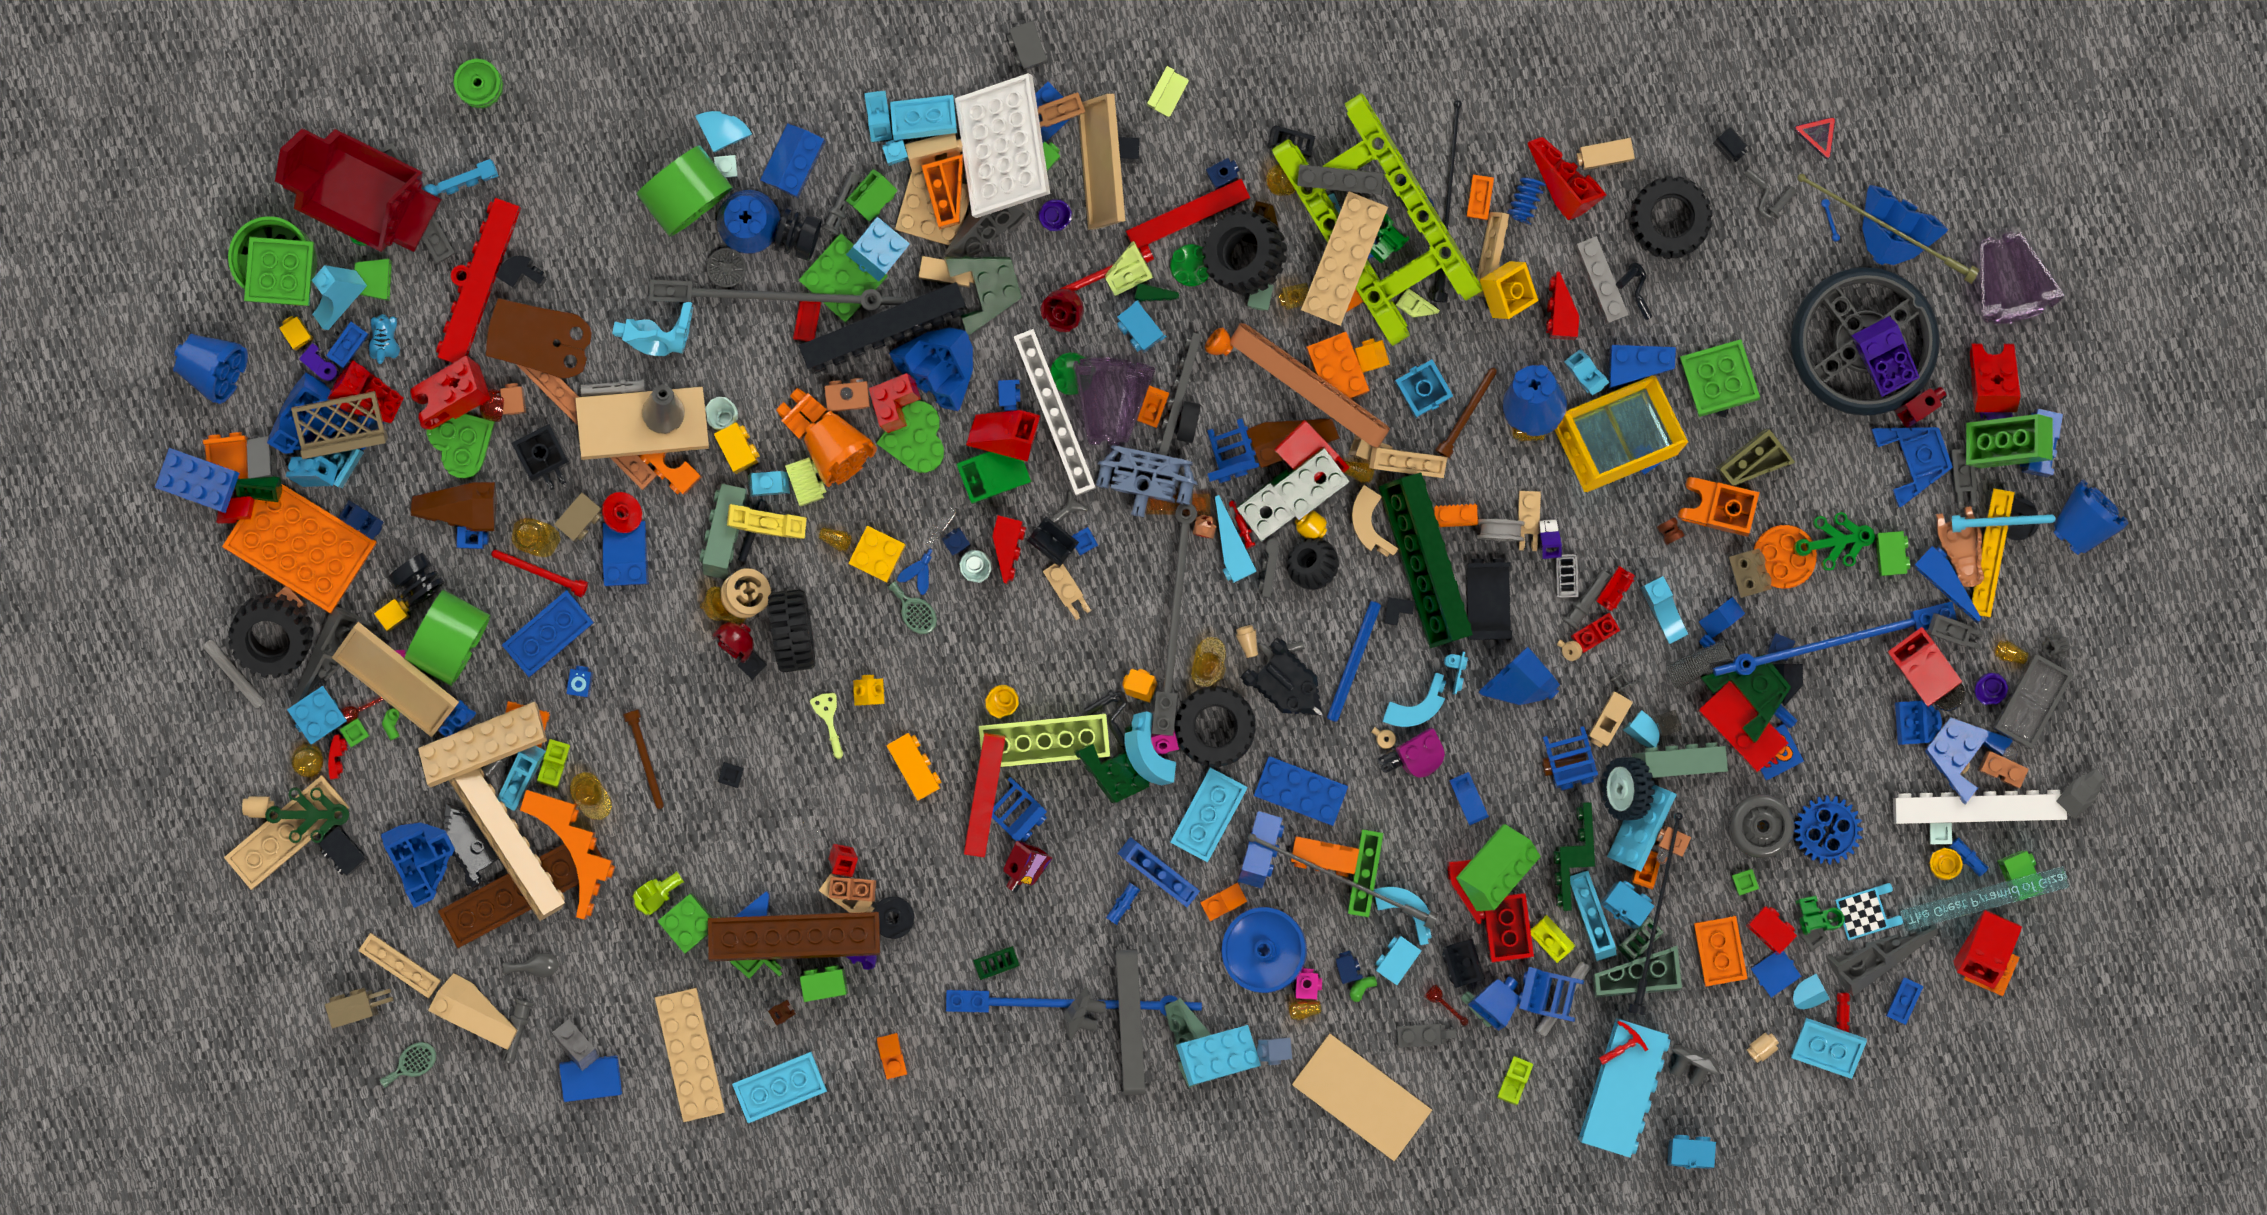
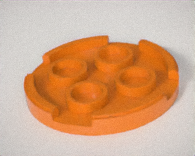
[1753,525,1817,589]

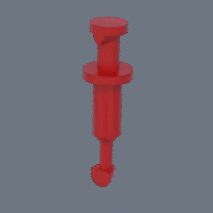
[1229,501,1255,549]

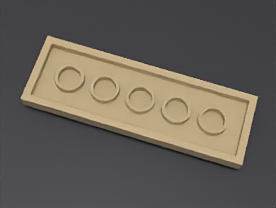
[1301,191,1388,326]
[418,702,547,788]
[224,775,350,890]
[655,988,725,1122]

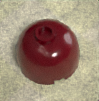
[1040,289,1084,332]
[711,622,754,663]

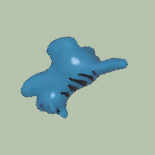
[369,314,400,364]

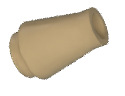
[1235,625,1258,658]

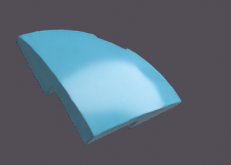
[695,111,752,153]

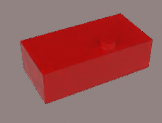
[1697,681,1788,773]

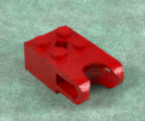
[1970,343,2021,412]
[410,355,490,430]

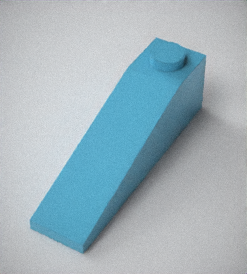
[1215,495,1256,583]
[1570,871,1617,961]

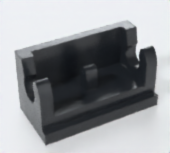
[1027,516,1079,567]

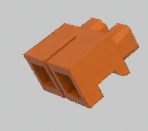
[776,388,828,440]

